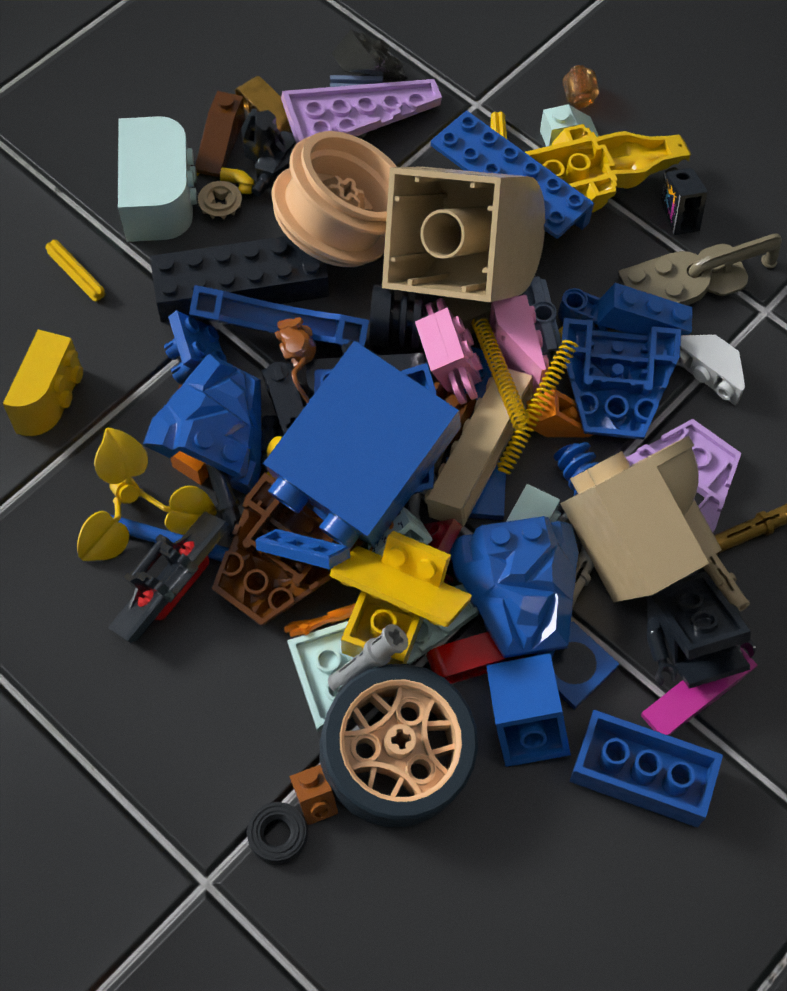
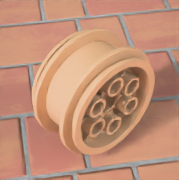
[272,131,397,267]

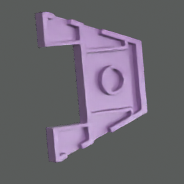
[625,419,741,533]

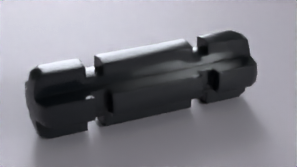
[260,415,278,471]

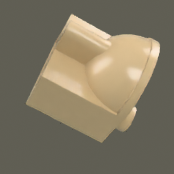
[560,436,722,602]

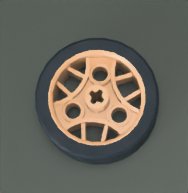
[319,664,478,827]

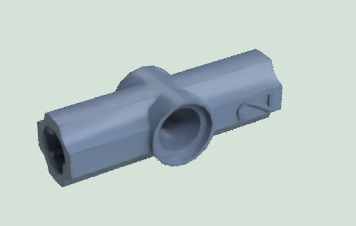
[523,276,563,362]

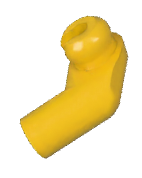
[220,167,255,195]

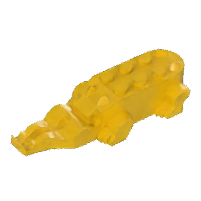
[525,124,691,212]

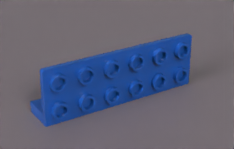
[431,110,594,239]

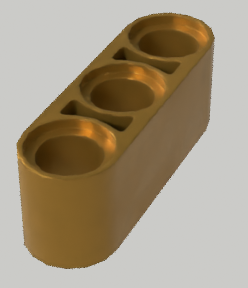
[235,76,293,133]

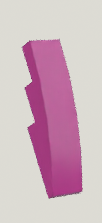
[641,648,758,736]

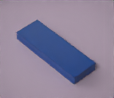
[255,529,350,569]

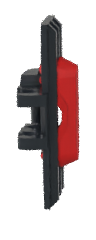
[108,511,229,643]

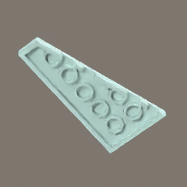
[287,584,479,732]

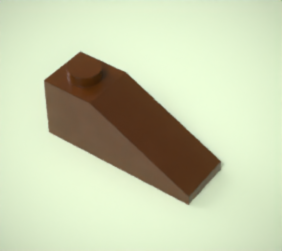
[195,91,245,178]

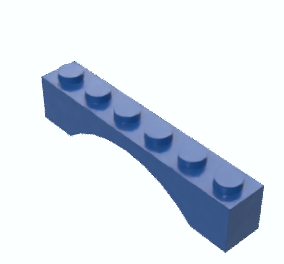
[189,285,369,347]

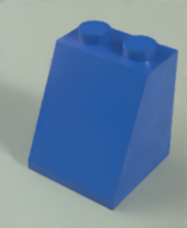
[486,653,571,767]

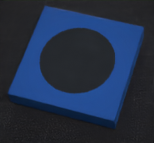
[536,621,619,710]

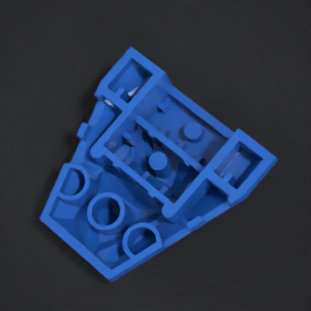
[561,318,681,440]
[143,354,262,495]
[449,516,579,658]

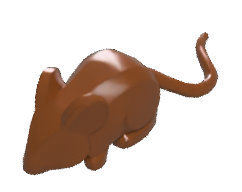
[275,317,316,403]

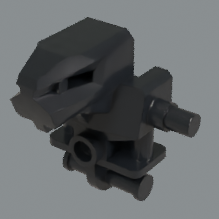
[241,109,296,197]

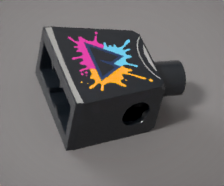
[661,167,708,235]

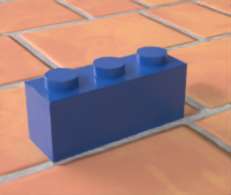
[597,282,692,336]

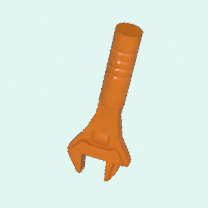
[284,603,356,637]

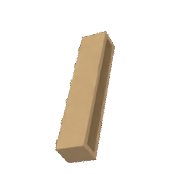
[425,367,533,528]

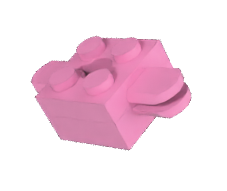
[415,298,483,405]

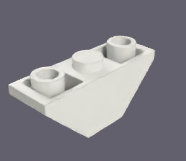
[676,334,745,405]

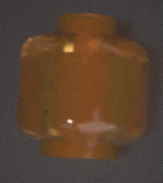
[563,65,599,108]

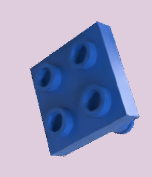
[164,310,227,384]

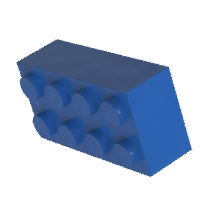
[569,710,723,828]

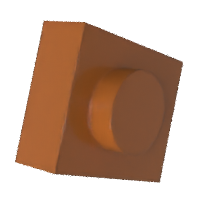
[289,764,338,825]

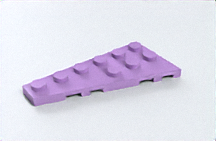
[281,79,442,144]

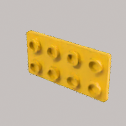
[330,531,472,627]

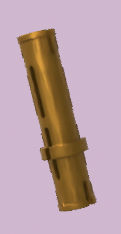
[714,503,787,555]

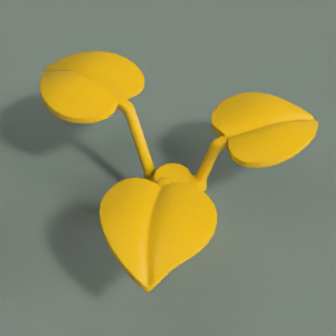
[77,428,217,561]

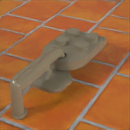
[618,233,782,305]

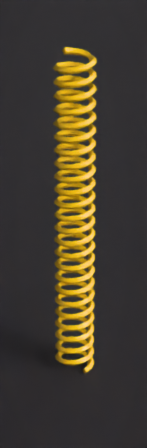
[472,319,529,430]
[497,340,579,475]

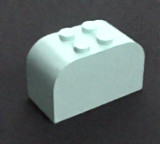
[118,116,197,242]

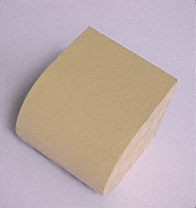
[382,167,545,302]

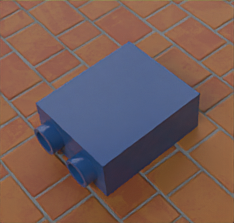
[263,341,461,549]

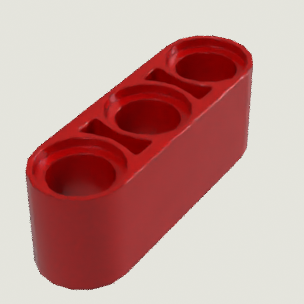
[426,632,524,684]

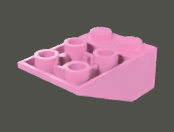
[488,295,549,398]

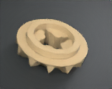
[198,181,242,219]

